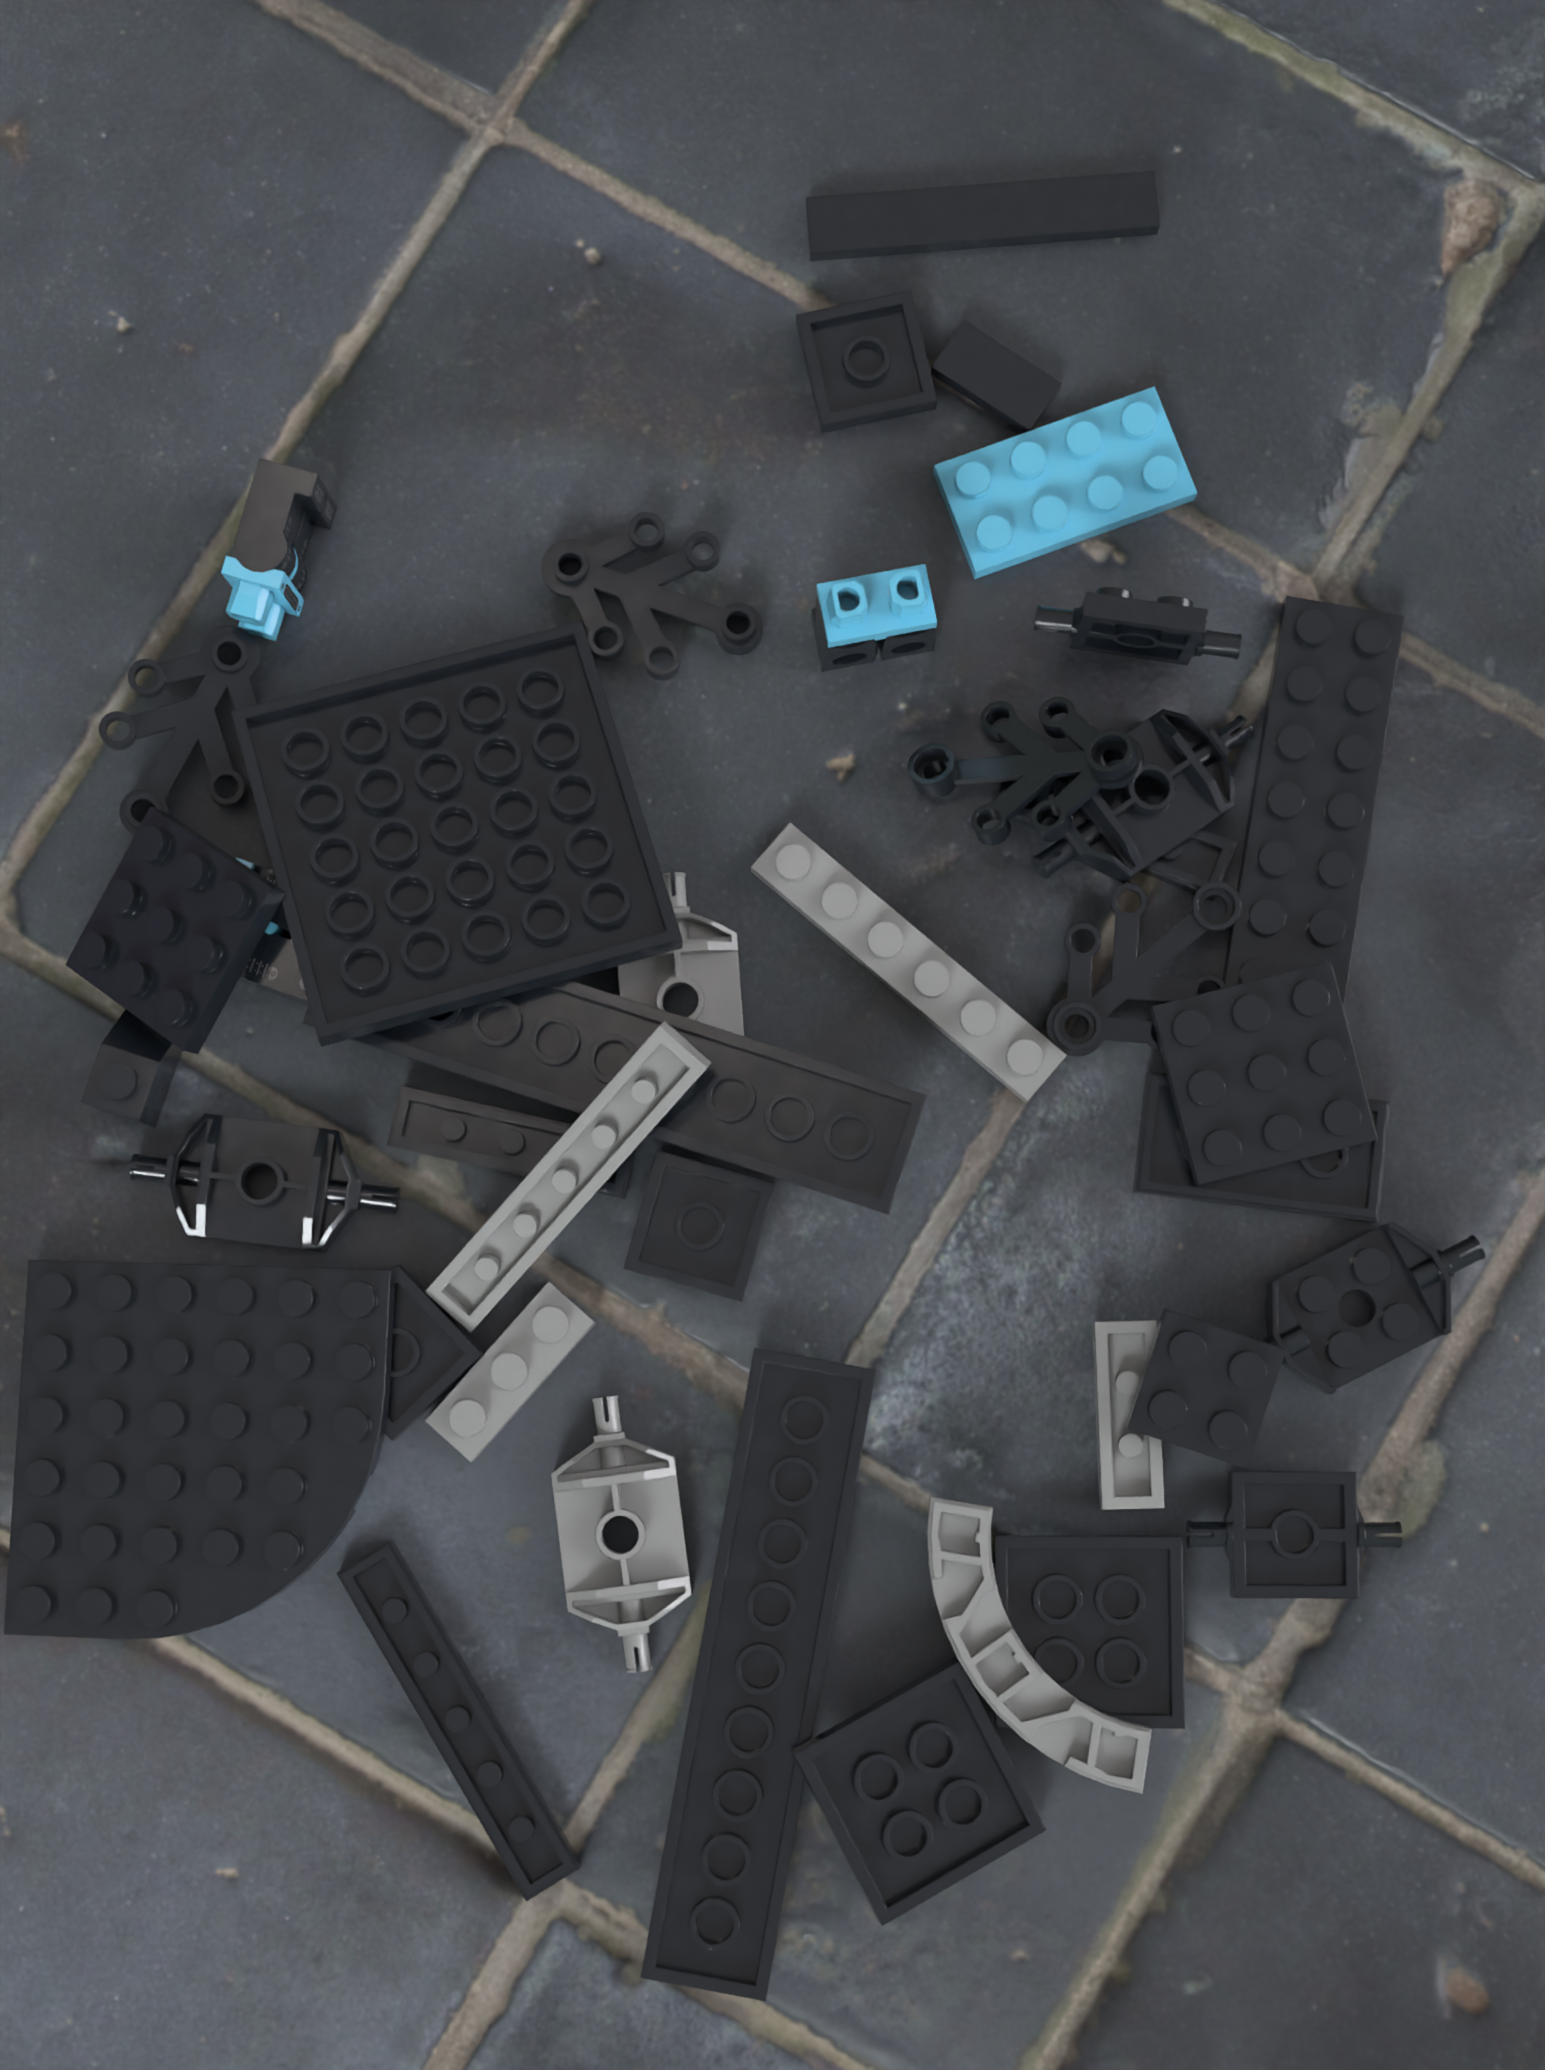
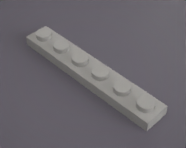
[751,823,1067,1103]
[425,1021,712,1333]

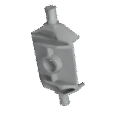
[618,872,744,1036]
[551,1395,693,1673]

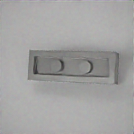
[425,1282,596,1462]
[1092,1320,1165,1510]

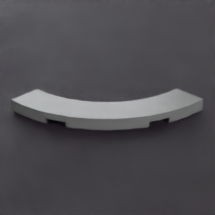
[927,1496,1152,1794]

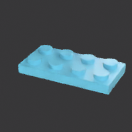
[933,386,1197,580]

